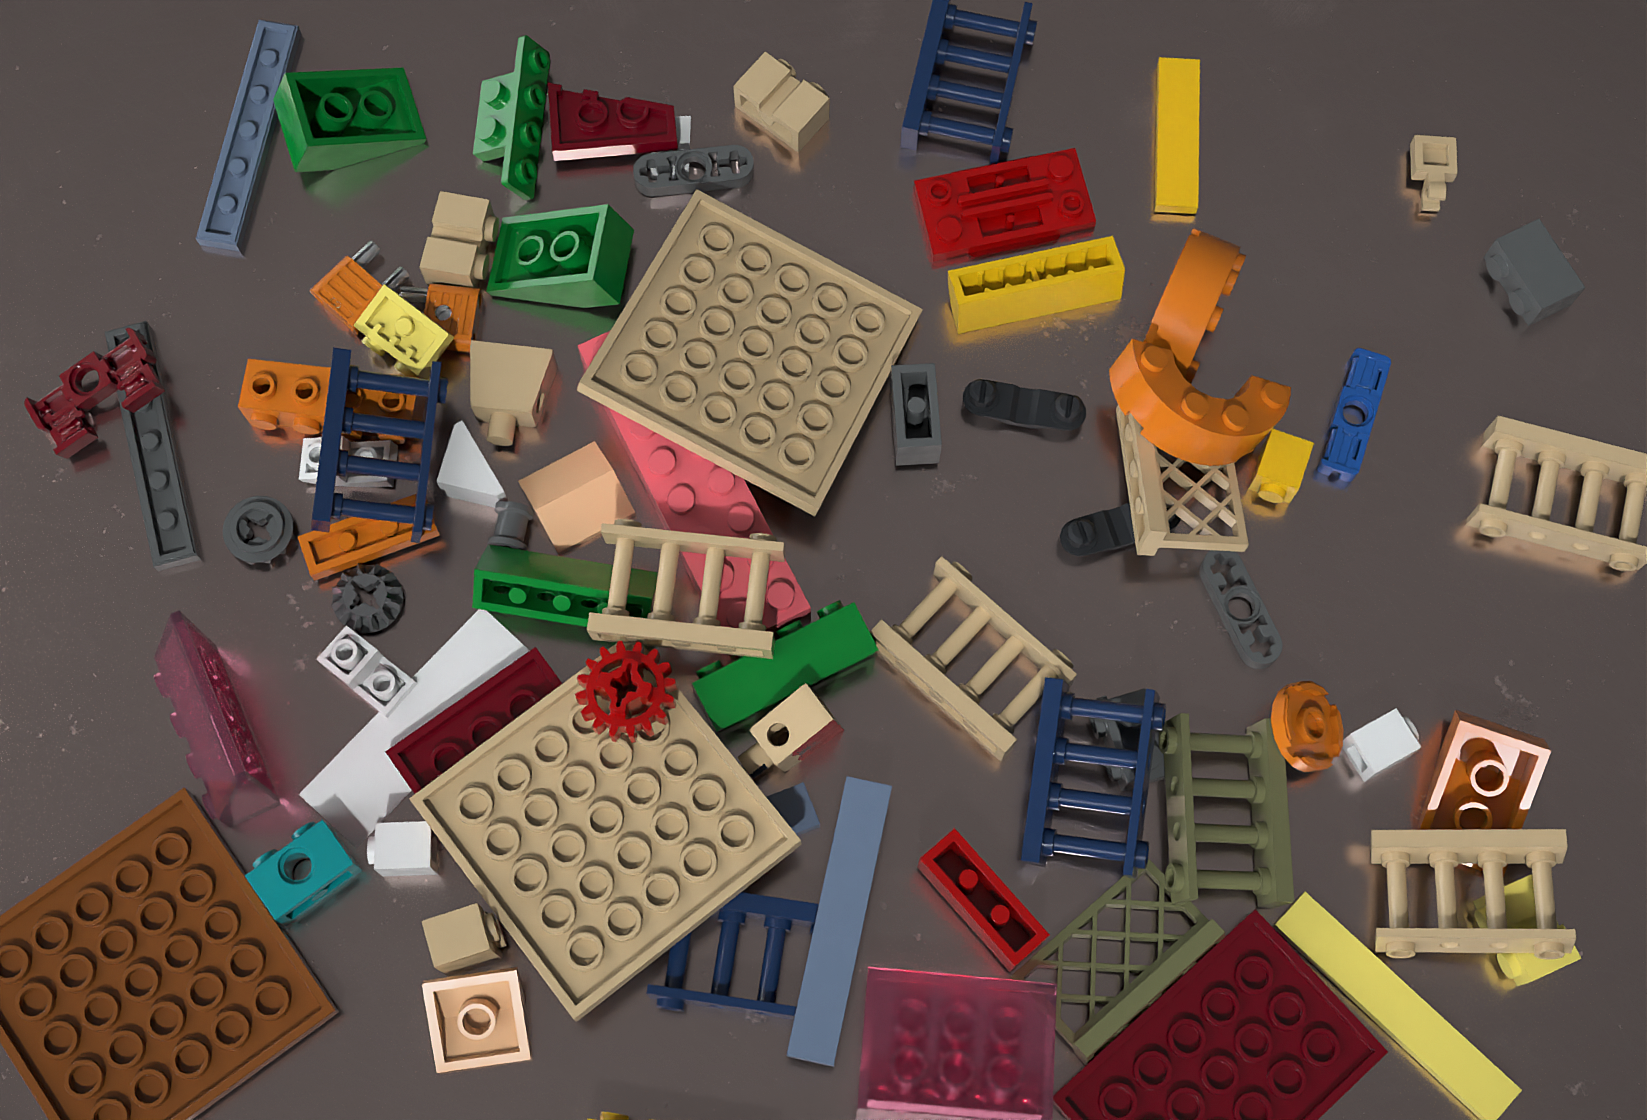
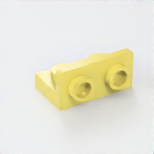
[353,284,454,380]

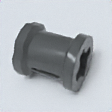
[487,501,534,550]

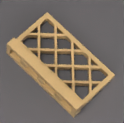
[1116,405,1249,556]

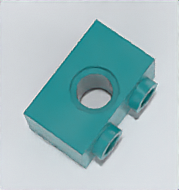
[245,819,363,926]

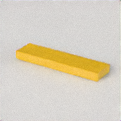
[1154,57,1200,214]

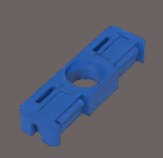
[1317,348,1391,482]

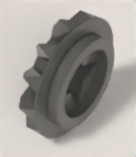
[223,496,294,565]
[331,563,403,633]

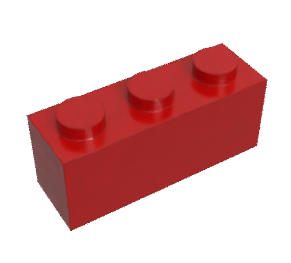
[917,828,1050,972]

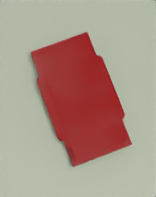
[913,148,1097,262]

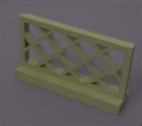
[1010,858,1226,1065]

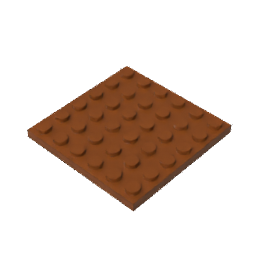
[0,787,339,1120]

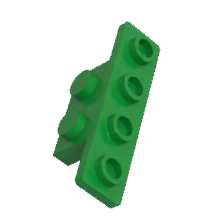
[473,35,550,200]

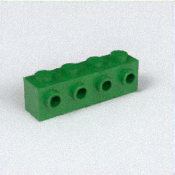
[472,544,658,627]
[691,600,879,734]

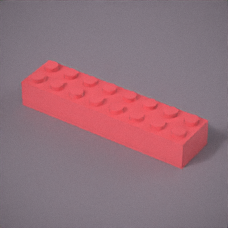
[577,330,811,660]

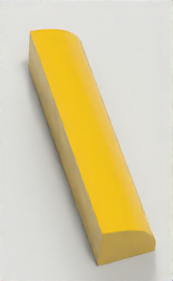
[948,236,1125,334]

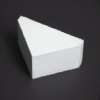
[436,421,508,508]

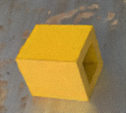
[1248,429,1314,504]

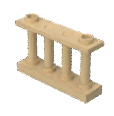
[1466,416,1647,571]
[587,519,786,659]
[870,556,1077,762]
[1370,829,1576,960]

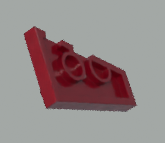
[548,82,678,161]

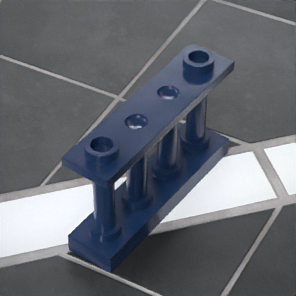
[900,0,1038,165]
[311,347,448,543]
[1021,677,1166,879]
[646,892,819,1020]

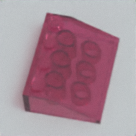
[154,610,281,828]
[855,967,1057,1120]

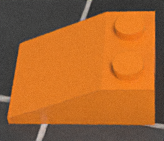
[1417,710,1551,877]

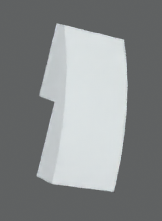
[299,436,398,487]
[316,625,417,718]

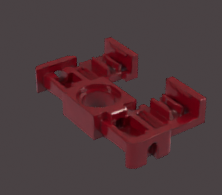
[24,328,165,459]

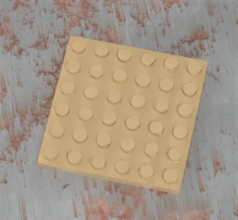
[577,189,923,516]
[409,643,802,1022]

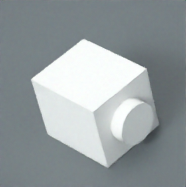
[1342,708,1421,782]
[367,821,439,877]

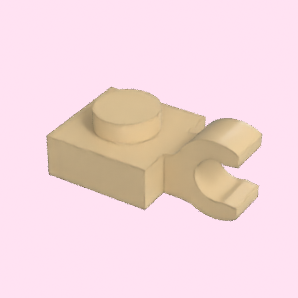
[1410,135,1457,212]

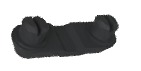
[963,379,1086,431]
[1060,495,1181,556]

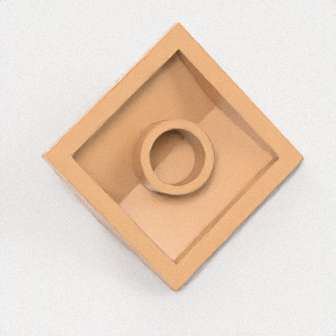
[518,441,636,556]
[422,967,531,1073]

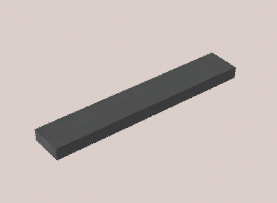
[105,321,201,571]

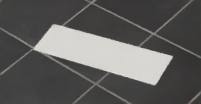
[300,609,530,847]

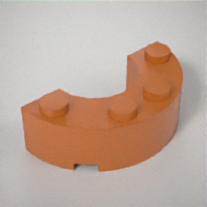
[1143,227,1247,384]
[1109,339,1291,466]

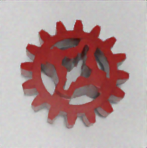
[575,641,678,743]

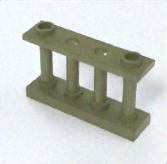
[1159,713,1294,908]

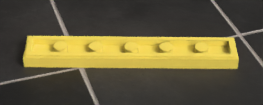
[1272,891,1522,1120]

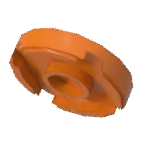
[1271,681,1344,772]

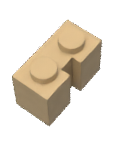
[733,52,830,153]
[419,191,499,288]
[422,903,507,977]

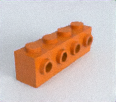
[238,359,426,444]

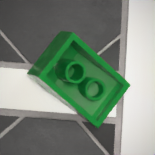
[273,67,426,172]
[486,204,634,308]

